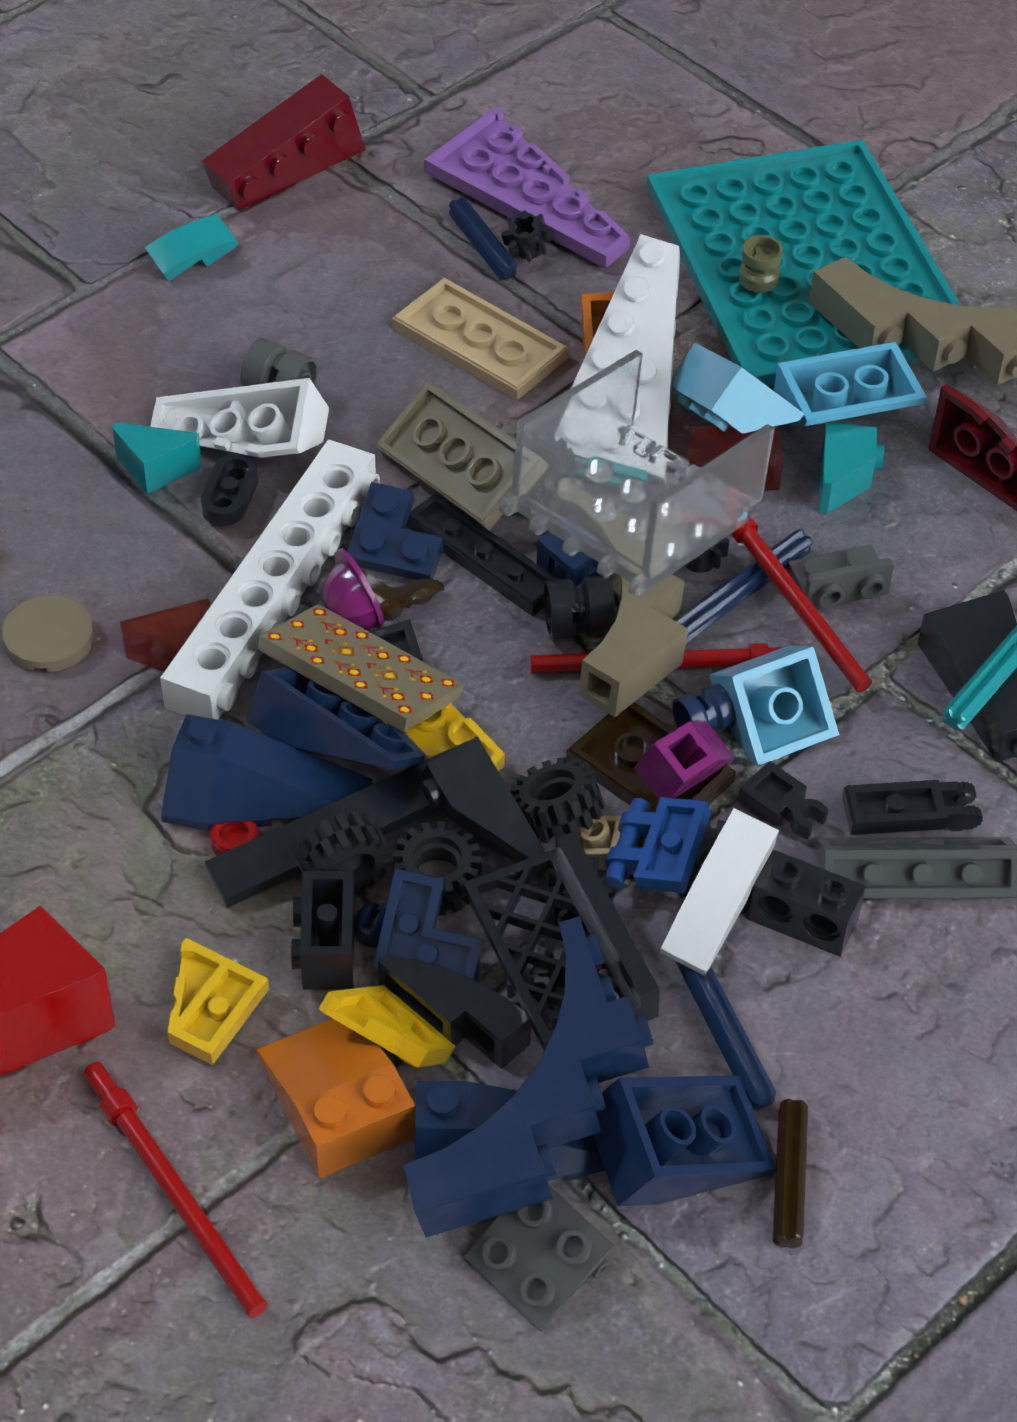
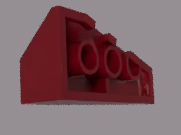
[928,384,1017,511]

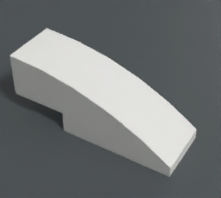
[660,808,779,976]

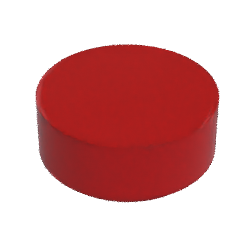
[210,821,259,856]

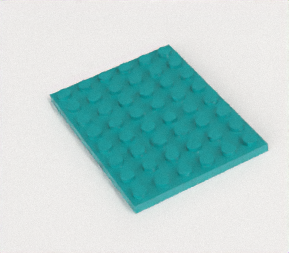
[646,139,960,386]

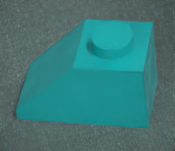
[818,423,884,514]

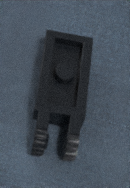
[842,780,983,835]

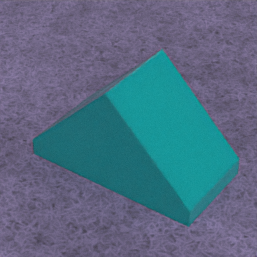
[112,422,202,494]

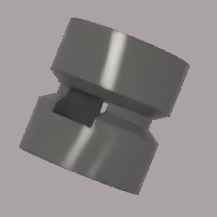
[240,338,319,386]

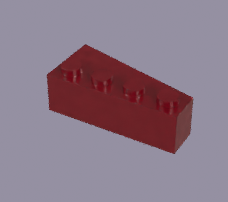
[202,74,366,211]

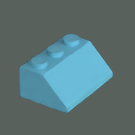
[774,342,927,428]
[672,343,804,433]

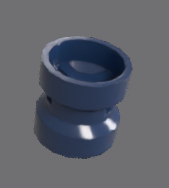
[672,683,736,732]

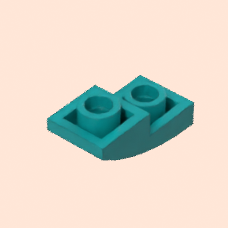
[145,214,239,281]

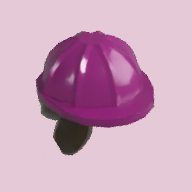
[323,548,445,629]

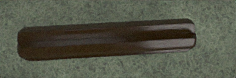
[773,1098,808,1249]

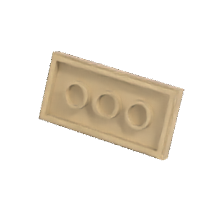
[392,278,569,401]

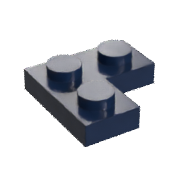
[347,482,444,580]
[373,869,484,981]

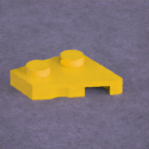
[168,938,269,1066]
[318,985,456,1068]

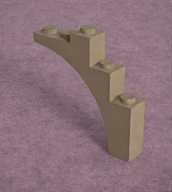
[809,257,1017,385]
[552,486,688,717]

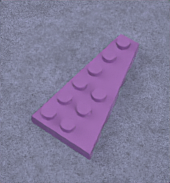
[424,106,630,269]

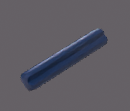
[449,197,517,280]

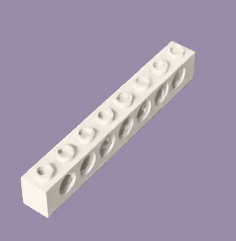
[160,439,380,720]

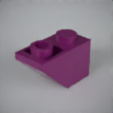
[634,720,735,800]

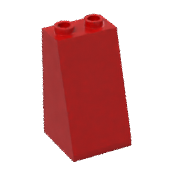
[0,905,116,1076]

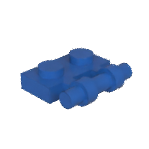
[604,797,711,893]

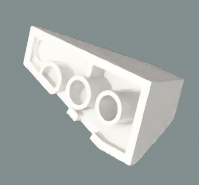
[150,378,329,458]

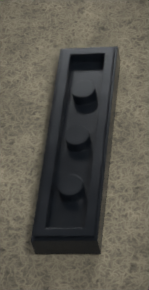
[406,493,559,616]

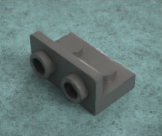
[787,544,894,609]

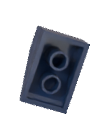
[593,1075,777,1207]

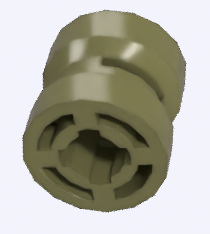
[739,235,783,292]

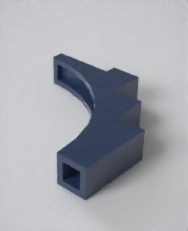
[403,916,654,1238]

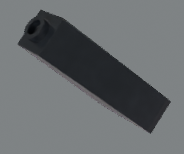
[918,590,1017,762]

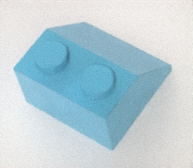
[709,645,839,766]

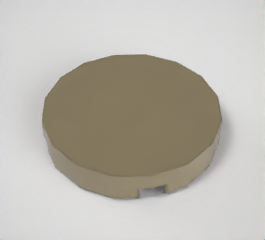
[2,595,94,673]

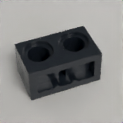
[748,849,866,957]

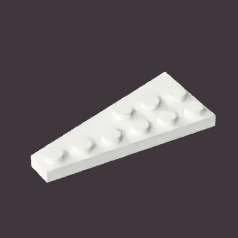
[551,235,680,489]

